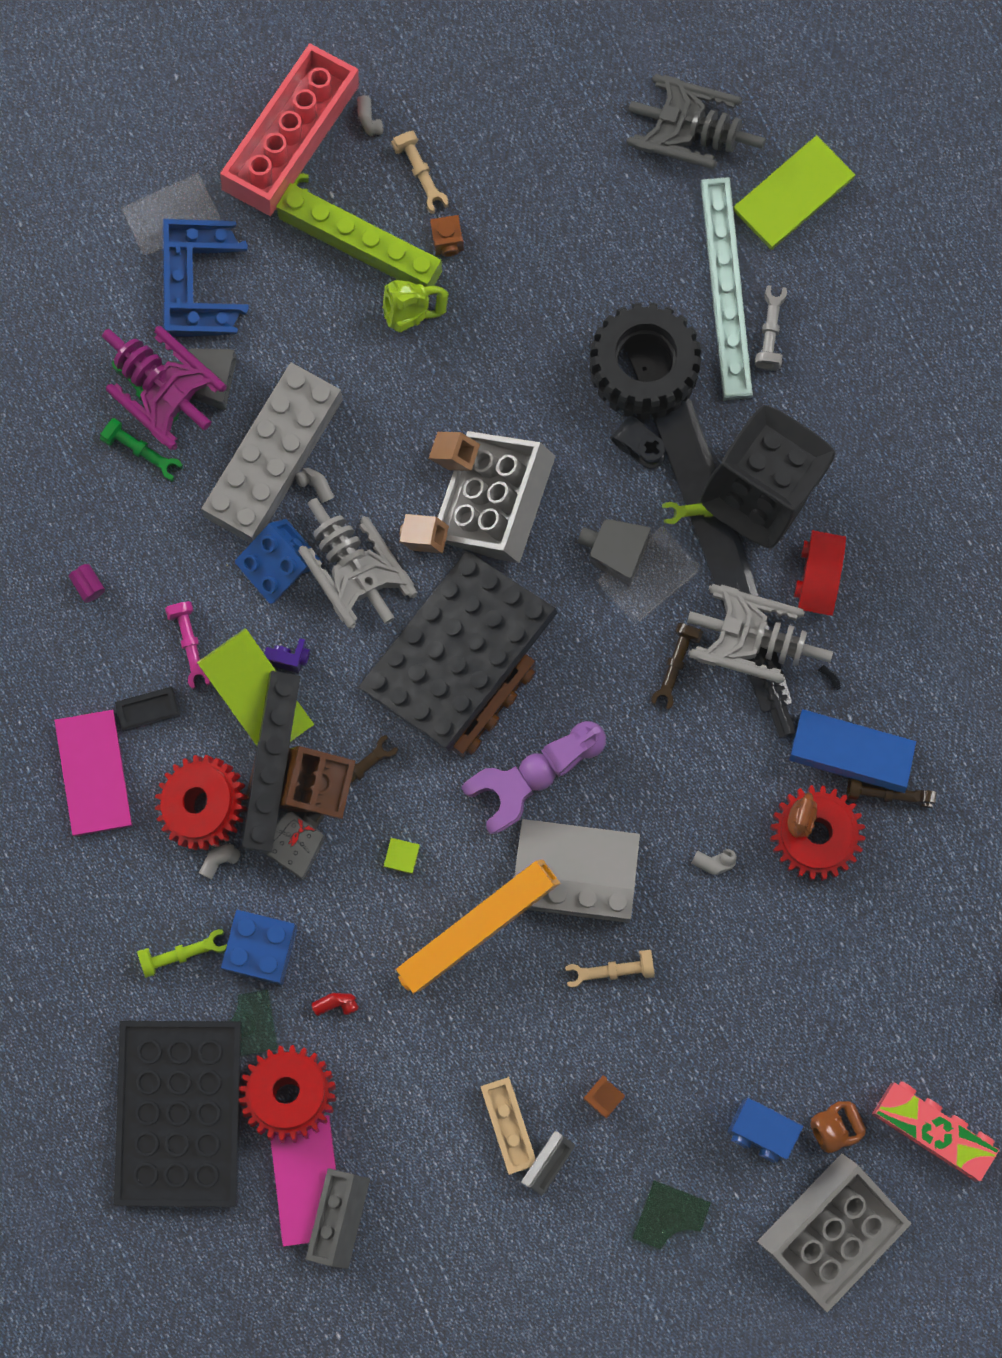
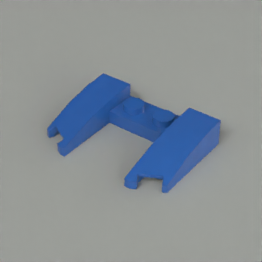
[162,219,249,337]

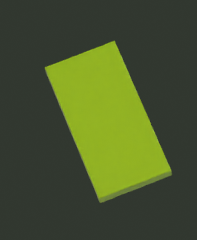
[733,135,855,250]
[197,628,314,746]

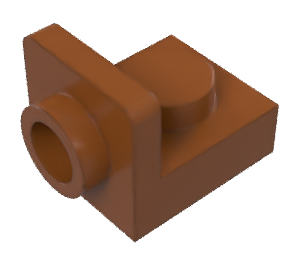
[430,215,464,257]

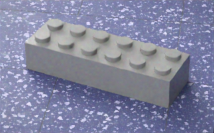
[201,362,343,543]

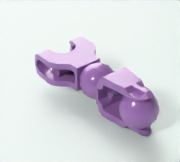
[461,721,606,834]

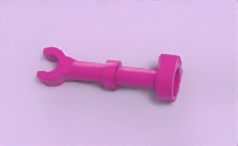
[165,601,211,689]

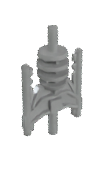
[298,498,418,629]
[687,584,833,684]

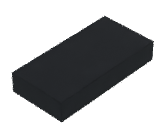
[115,687,180,732]

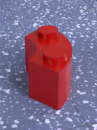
[794,530,846,616]

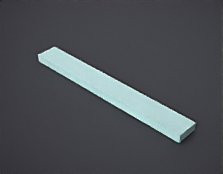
[701,177,753,400]

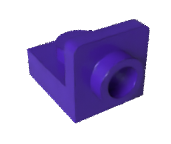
[264,638,310,673]

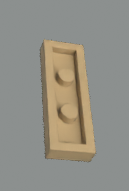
[480,1077,536,1175]

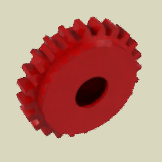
[155,755,248,850]
[770,785,866,881]
[239,1045,336,1143]

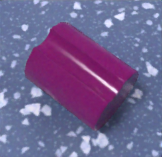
[68,564,105,603]

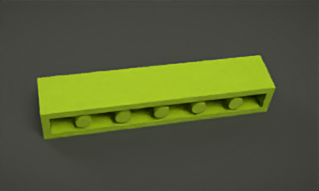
[276,183,442,287]

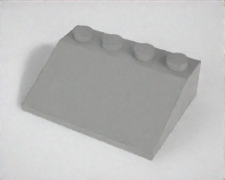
[438,431,556,563]
[514,819,640,923]
[757,1153,911,1312]

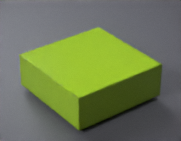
[384,838,420,875]

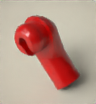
[311,993,359,1016]

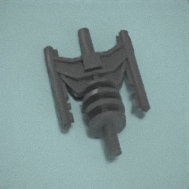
[626,74,766,169]

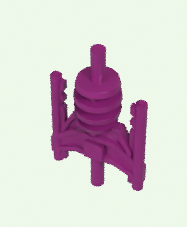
[102,326,226,451]

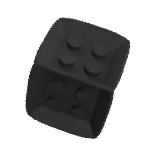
[700,405,835,549]

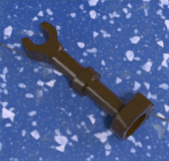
[651,623,703,710]
[351,735,398,783]
[845,778,937,808]

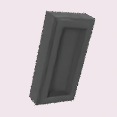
[521,1131,575,1196]

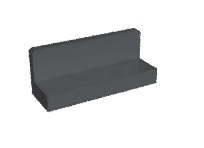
[305,1168,370,1269]

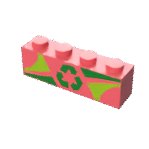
[872,1081,999,1182]

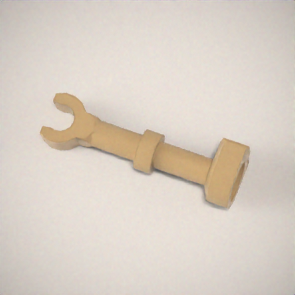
[391,131,448,214]
[565,950,655,988]

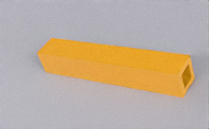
[396,859,561,994]

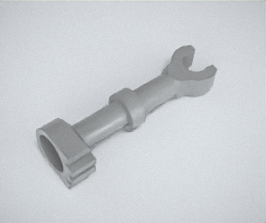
[755,285,787,371]

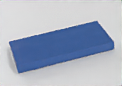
[789,709,916,793]

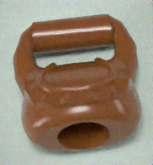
[787,792,817,838]
[810,1101,866,1153]

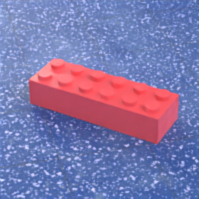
[220,43,359,217]

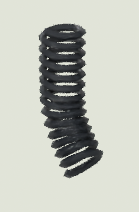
[818,665,841,690]

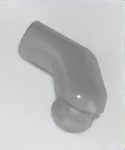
[357,95,383,137]
[295,468,334,503]
[199,844,240,880]
[691,849,737,875]

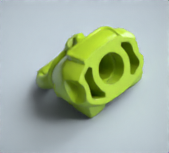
[383,280,448,333]

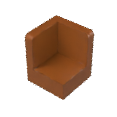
[582,1075,625,1120]

